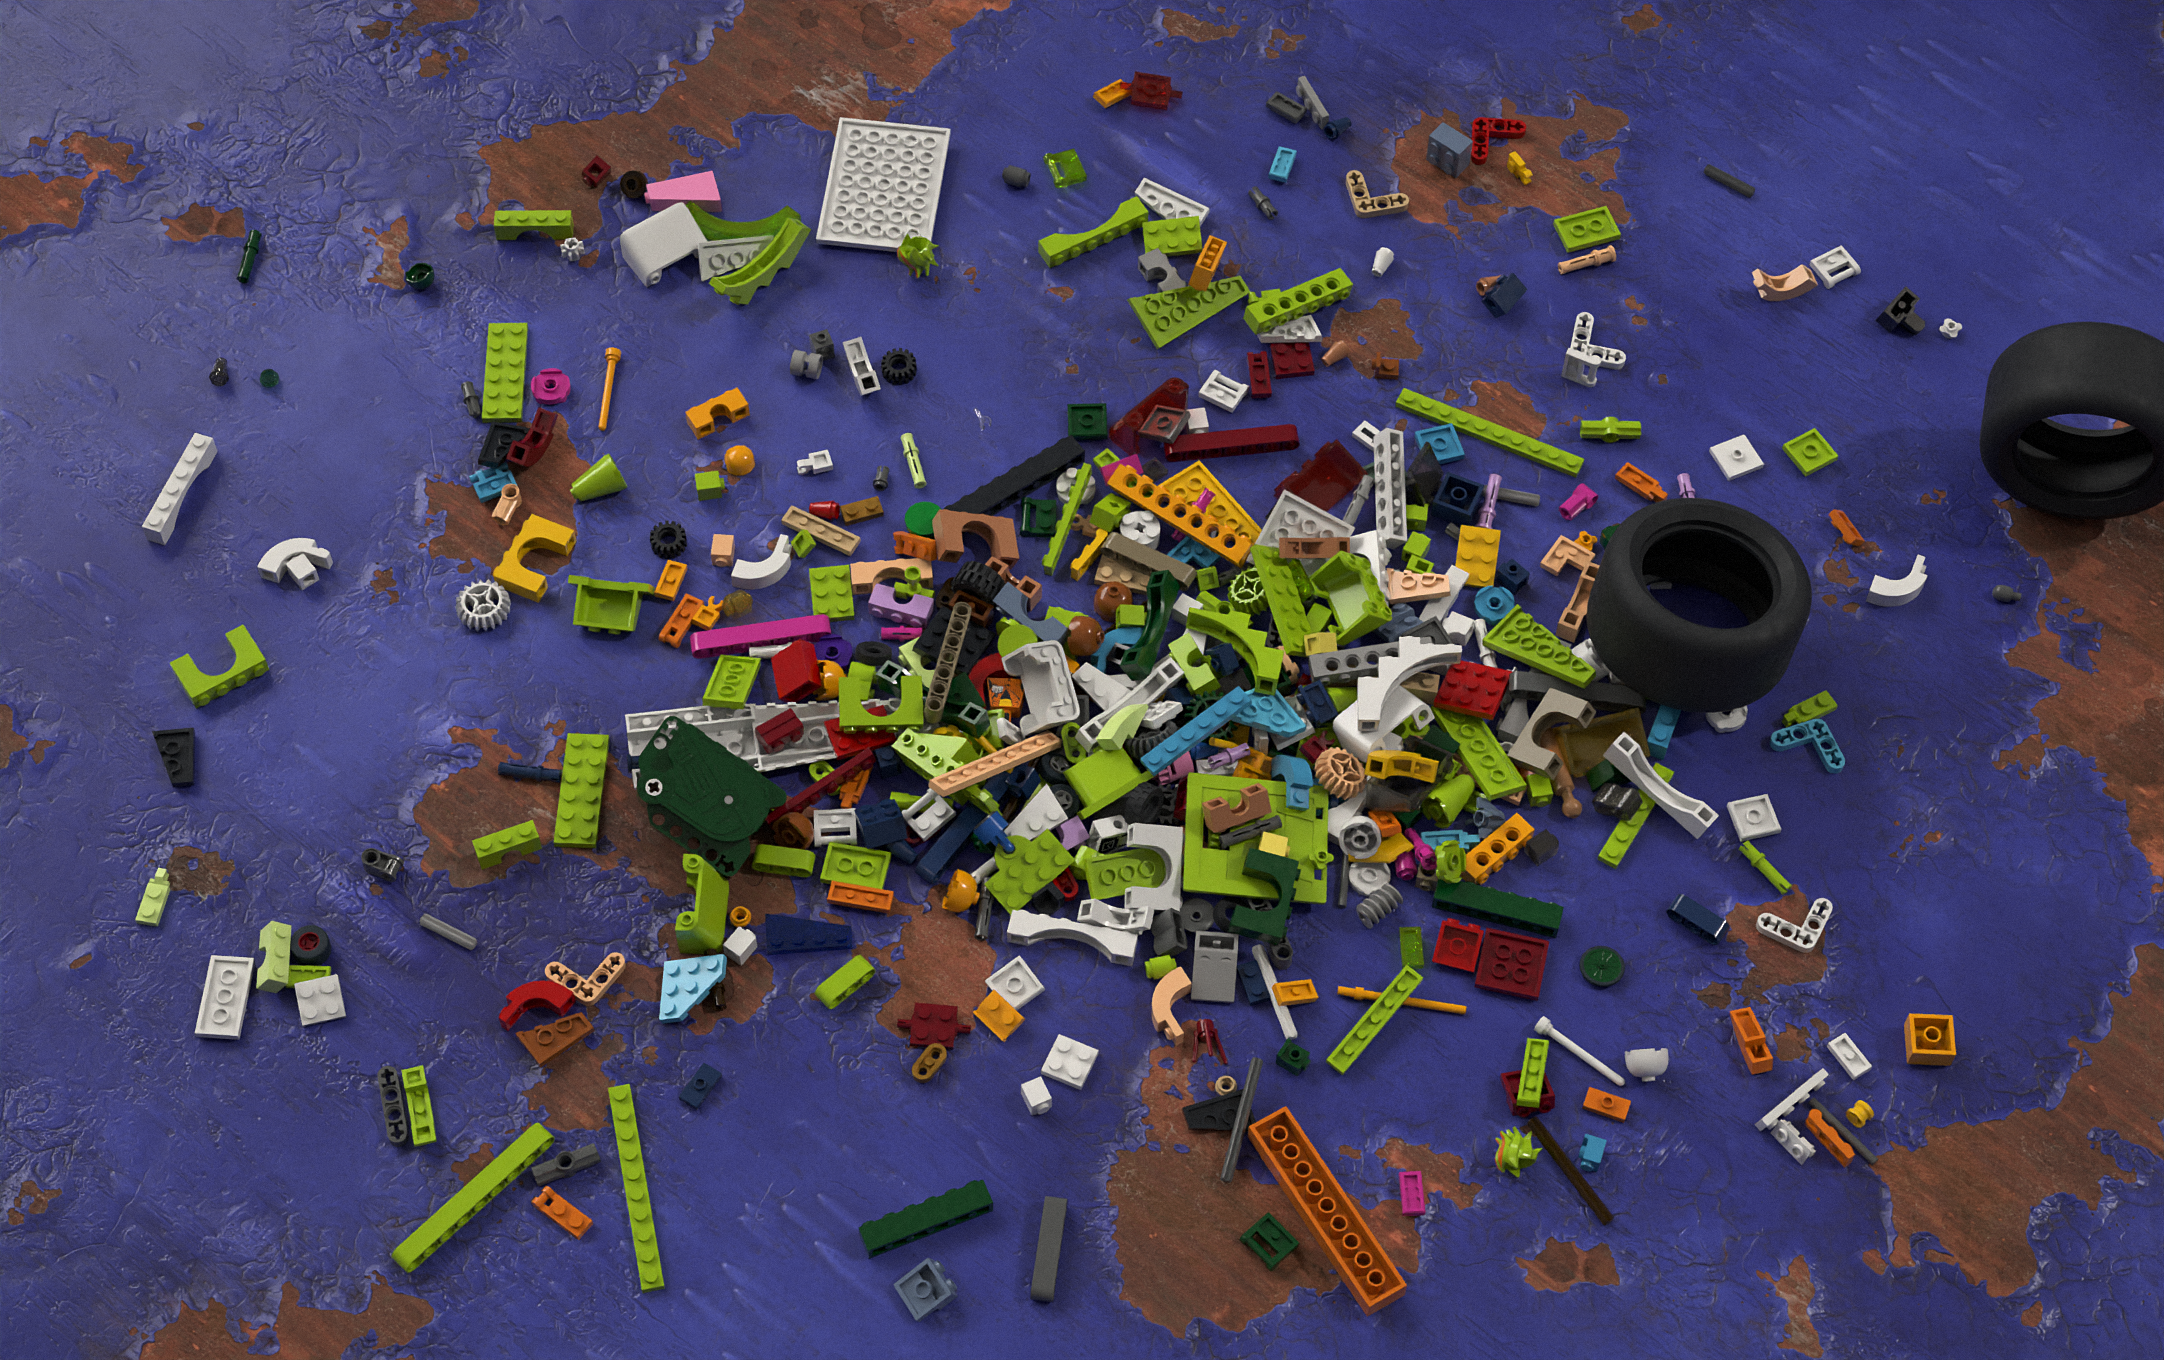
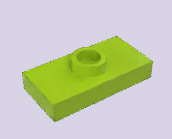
[286,965,331,988]

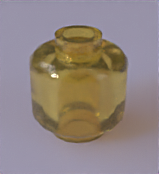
[722,589,753,619]

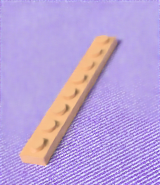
[928,730,1062,797]

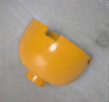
[813,660,847,700]
[942,869,980,912]

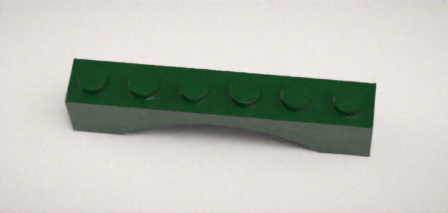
[1120,570,1180,681]
[876,660,990,739]

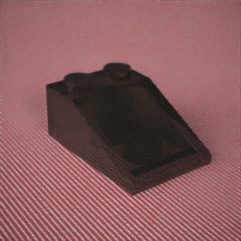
[1405,441,1444,508]

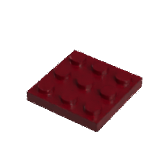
[1474,928,1549,1001]

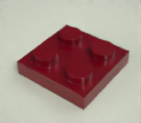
[1270,342,1315,379]

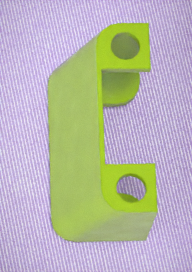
[1307,550,1392,646]

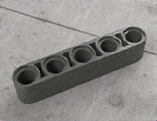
[1030,1196,1068,1302]

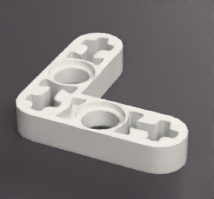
[1570,312,1626,369]
[1756,898,1833,953]

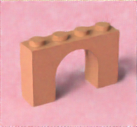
[932,509,1019,570]

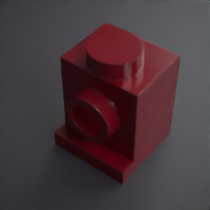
[582,155,611,188]

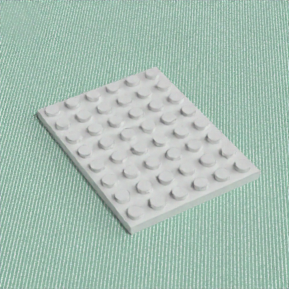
[816,117,951,252]

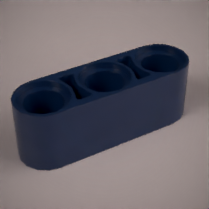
[1666,894,1730,945]

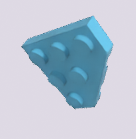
[1231,688,1307,738]
[659,954,727,1024]

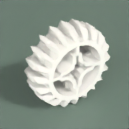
[455,579,511,631]

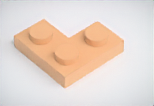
[1540,535,1595,576]

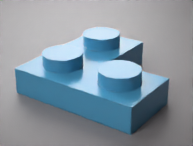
[1167,536,1221,568]

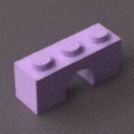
[868,583,934,629]
[1031,815,1090,850]

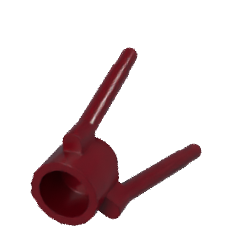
[1192,1019,1228,1065]

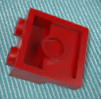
[1432,918,1484,973]

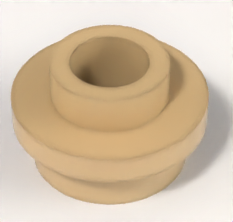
[1215,1076,1237,1096]

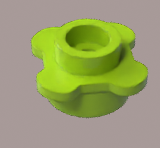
[1308,845,1334,870]

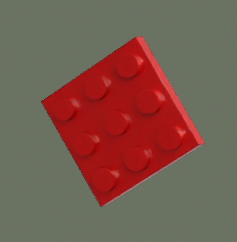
[1433,660,1512,720]

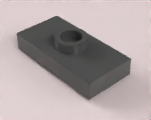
[1266,91,1307,124]

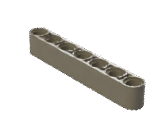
[923,602,971,723]

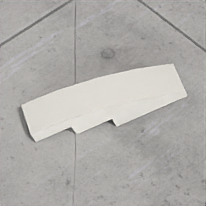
[1419,565,1469,624]

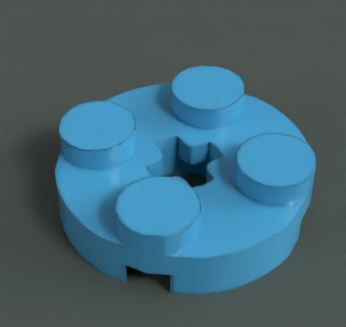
[1474,585,1515,626]

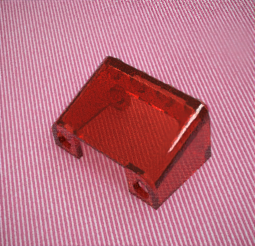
[1273,439,1368,512]

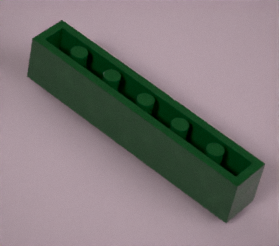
[1432,879,1564,938]
[858,1180,993,1259]

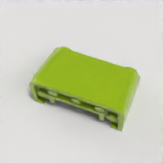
[675,854,729,954]

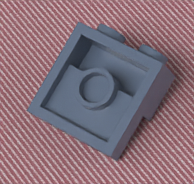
[1372,603,1423,643]
[893,1257,958,1322]

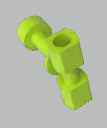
[894,566,935,600]

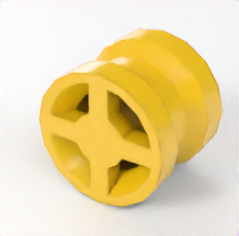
[1846,1100,1874,1128]

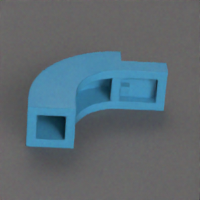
[1091,627,1144,674]
[1271,755,1313,811]

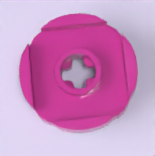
[531,368,571,405]

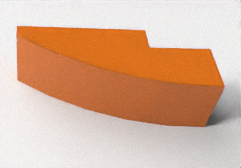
[1730,1007,1773,1075]

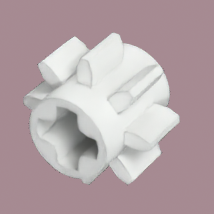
[560,237,585,261]

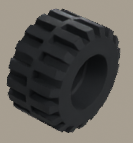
[951,561,1006,609]

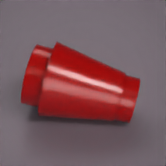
[809,500,840,520]

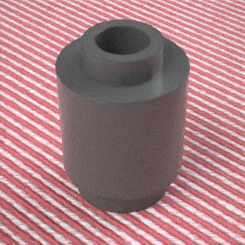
[1002,165,1031,188]

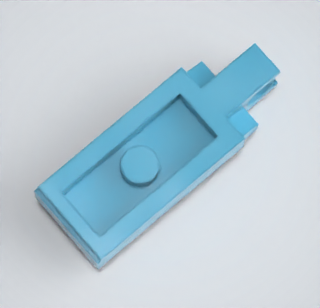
[1420,830,1480,853]

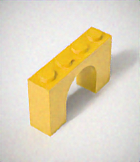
[493,514,576,603]

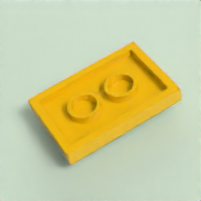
[1455,525,1501,588]

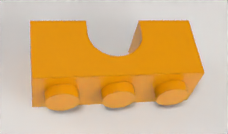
[685,387,750,439]

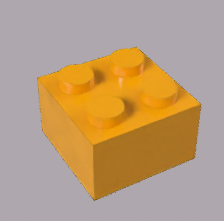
[1904,1013,1956,1066]

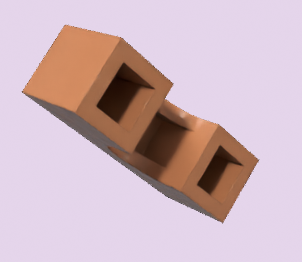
[985,556,1042,612]
[1202,783,1272,833]

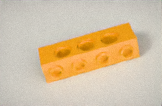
[1188,235,1227,292]
[1460,813,1535,885]

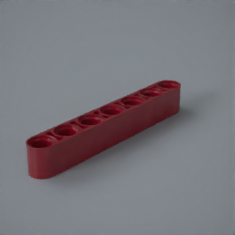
[1163,424,1300,462]

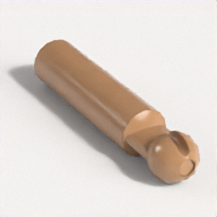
[1540,727,1582,818]

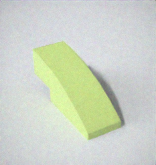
[1096,704,1149,750]

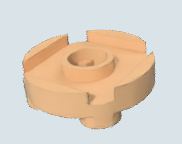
[1274,646,1300,685]

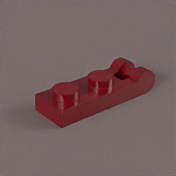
[1247,351,1272,399]

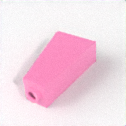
[644,171,722,212]

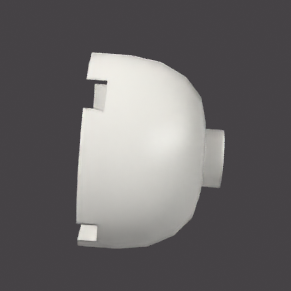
[1339,816,1381,859]
[1625,1048,1668,1082]

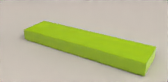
[1517,1038,1549,1108]

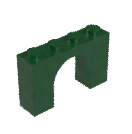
[1228,848,1301,945]

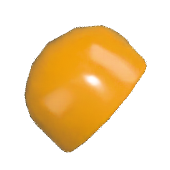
[724,445,755,476]

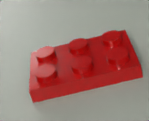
[824,705,897,760]

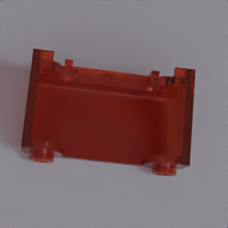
[1109,377,1189,456]

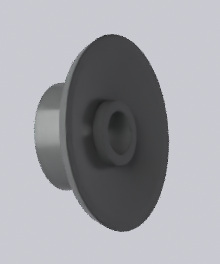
[1180,898,1215,932]

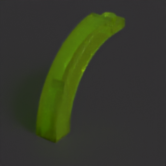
[686,201,801,241]

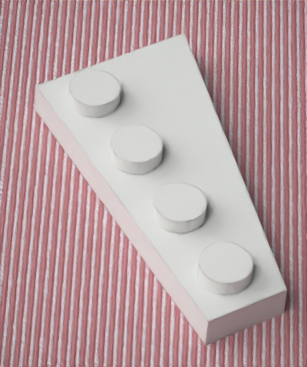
[697,235,774,281]

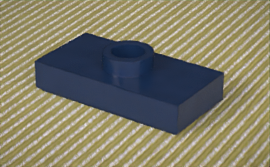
[679,1063,722,1110]

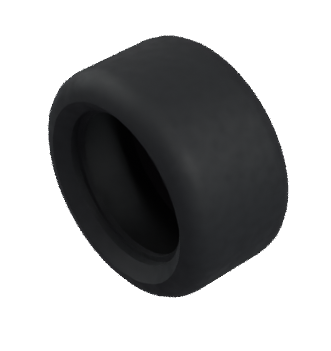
[1979,322,2164,520]
[1587,498,1812,713]

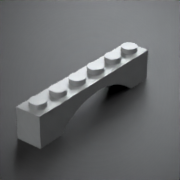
[1496,639,1571,744]

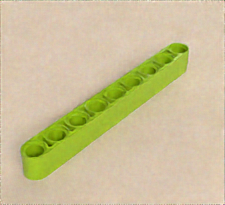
[392,1123,555,1273]

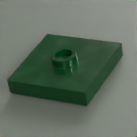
[1067,403,1108,440]
[947,672,986,708]

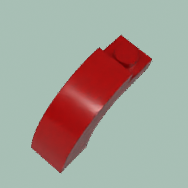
[968,653,1013,710]
[498,981,576,1031]

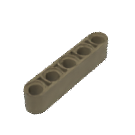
[1100,532,1197,591]

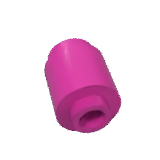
[1394,850,1418,880]

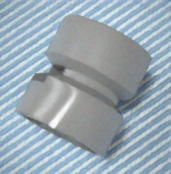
[790,350,823,380]

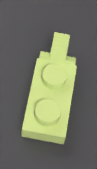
[135,868,170,927]

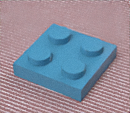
[1414,423,1465,467]

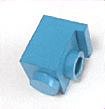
[1578,1134,1607,1172]

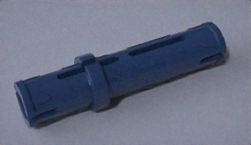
[498,762,562,783]

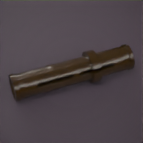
[704,948,727,1011]

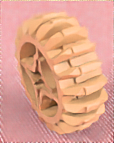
[1313,747,1368,800]

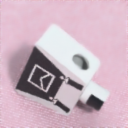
[1086,815,1129,855]

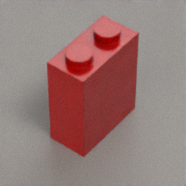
[771,639,822,703]

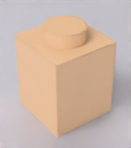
[711,534,735,567]

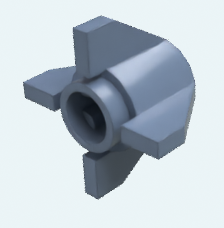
[1465,797,1505,839]

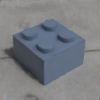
[1426,122,1473,178]

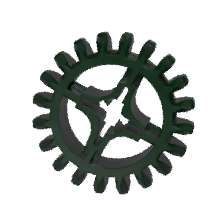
[1183,690,1238,745]

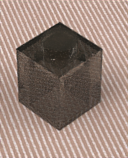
[1524,829,1559,866]

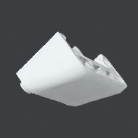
[620,202,707,287]
[1001,640,1080,737]

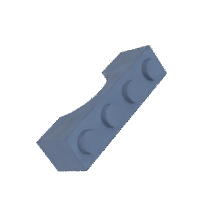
[993,582,1071,647]

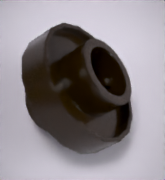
[620,170,648,198]

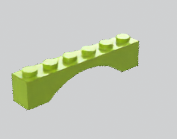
[1038,196,1148,268]

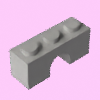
[1138,248,1188,293]

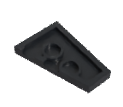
[152,727,195,787]

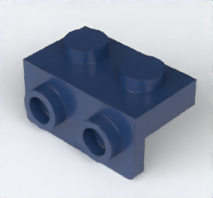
[1296,680,1339,728]

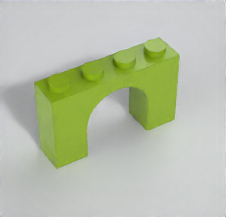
[170,625,269,708]
[838,676,924,734]

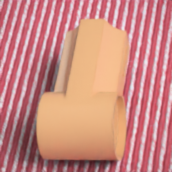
[491,484,522,526]

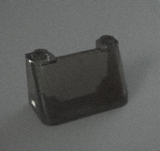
[1365,735,1454,813]

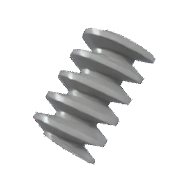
[1356,884,1403,929]

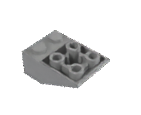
[1191,931,1239,1003]

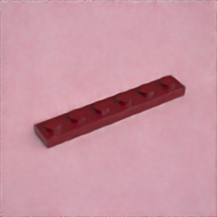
[765,747,876,830]

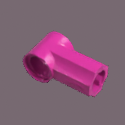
[1559,483,1599,520]

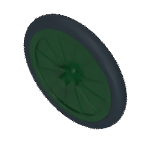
[1579,946,1625,987]

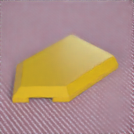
[1348,833,1414,863]

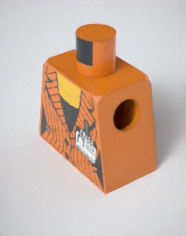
[987,678,1026,722]

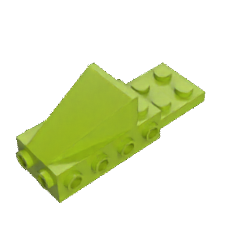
[892,728,1002,816]

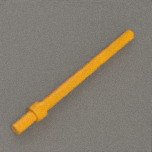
[1337,986,1466,1015]

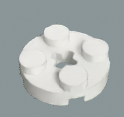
[1056,468,1095,505]
[1705,706,1748,733]

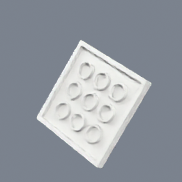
[1246,490,1355,599]

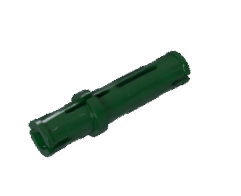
[237,230,262,283]

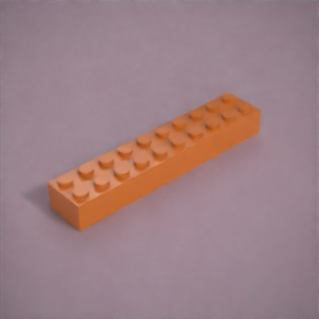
[1248,1106,1407,1317]

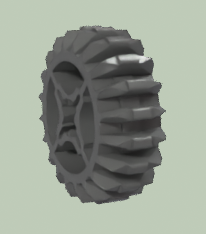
[1124,720,1178,759]

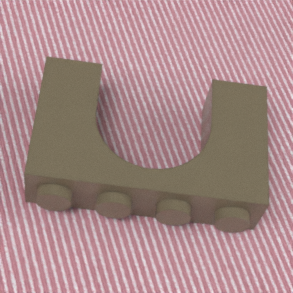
[1507,688,1596,780]

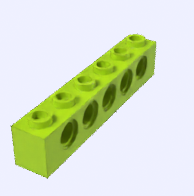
[1243,268,1353,335]

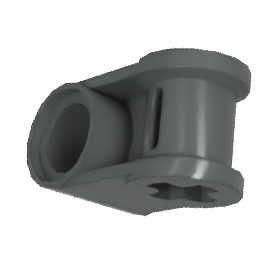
[361,848,405,882]

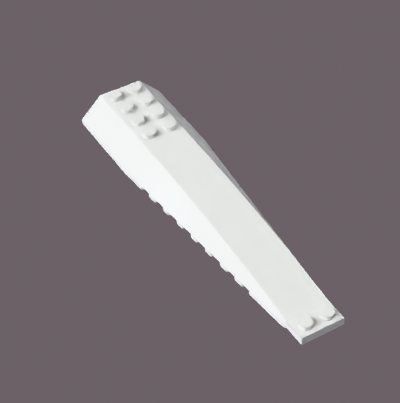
[625,698,963,790]

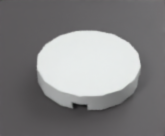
[1349,862,1391,896]

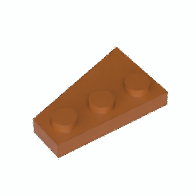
[515,1012,594,1068]

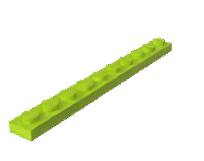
[1395,388,1584,478]
[608,1084,665,1293]

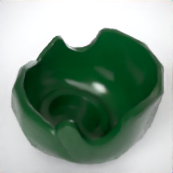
[405,263,435,289]

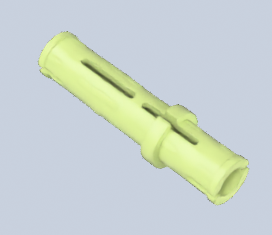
[900,433,927,489]

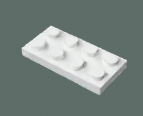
[195,955,255,1040]

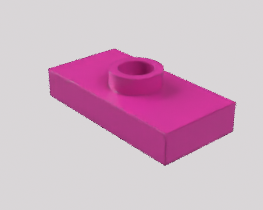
[1100,454,1144,486]
[1398,1171,1426,1216]

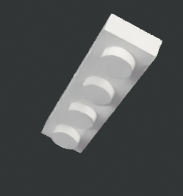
[1755,1068,1829,1131]

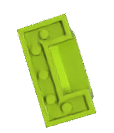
[568,575,656,635]
[1063,745,1156,820]

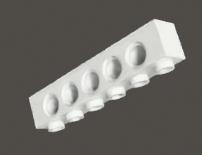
[1373,428,1407,549]

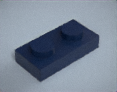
[1236,960,1271,1006]

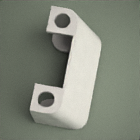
[1333,685,1435,763]

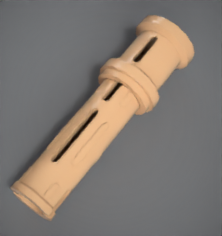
[1558,245,1616,275]

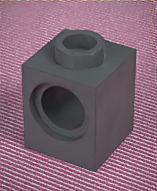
[809,329,835,361]

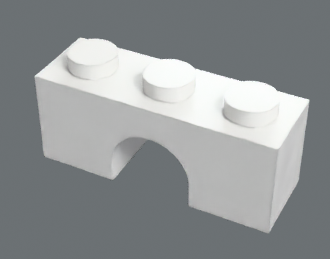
[1429,611,1474,676]

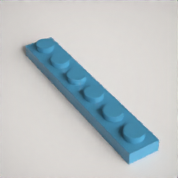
[1140,686,1252,776]

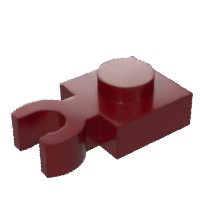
[1299,730,1335,764]

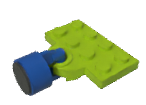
[973,811,1075,916]

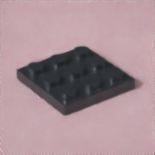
[912,606,996,675]

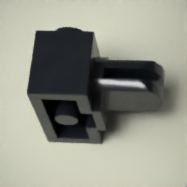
[1875,286,1925,336]

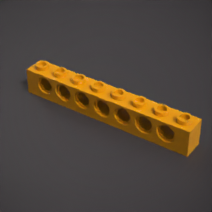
[1107,464,1253,568]

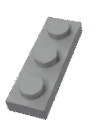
[1296,76,1329,129]

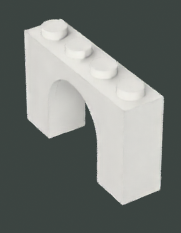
[1350,530,1390,606]
[1124,823,1185,913]

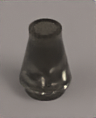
[209,357,229,386]

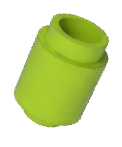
[1144,955,1177,980]

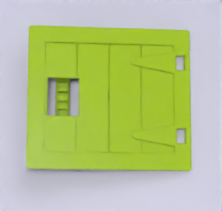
[1183,772,1329,905]

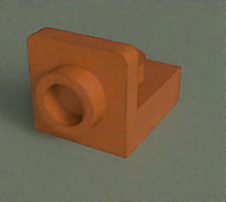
[1371,352,1399,380]

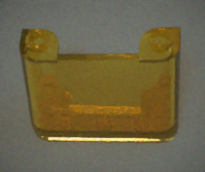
[1552,708,1650,778]

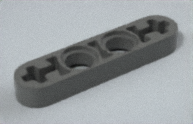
[378,1066,409,1147]

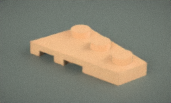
[1387,568,1451,604]

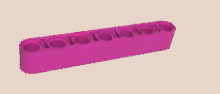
[690,614,832,659]

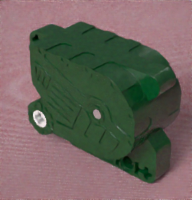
[636,716,787,878]

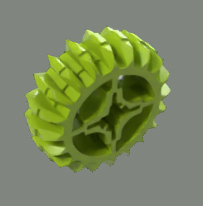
[1227,565,1269,617]

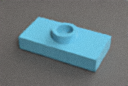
[1268,146,1297,183]

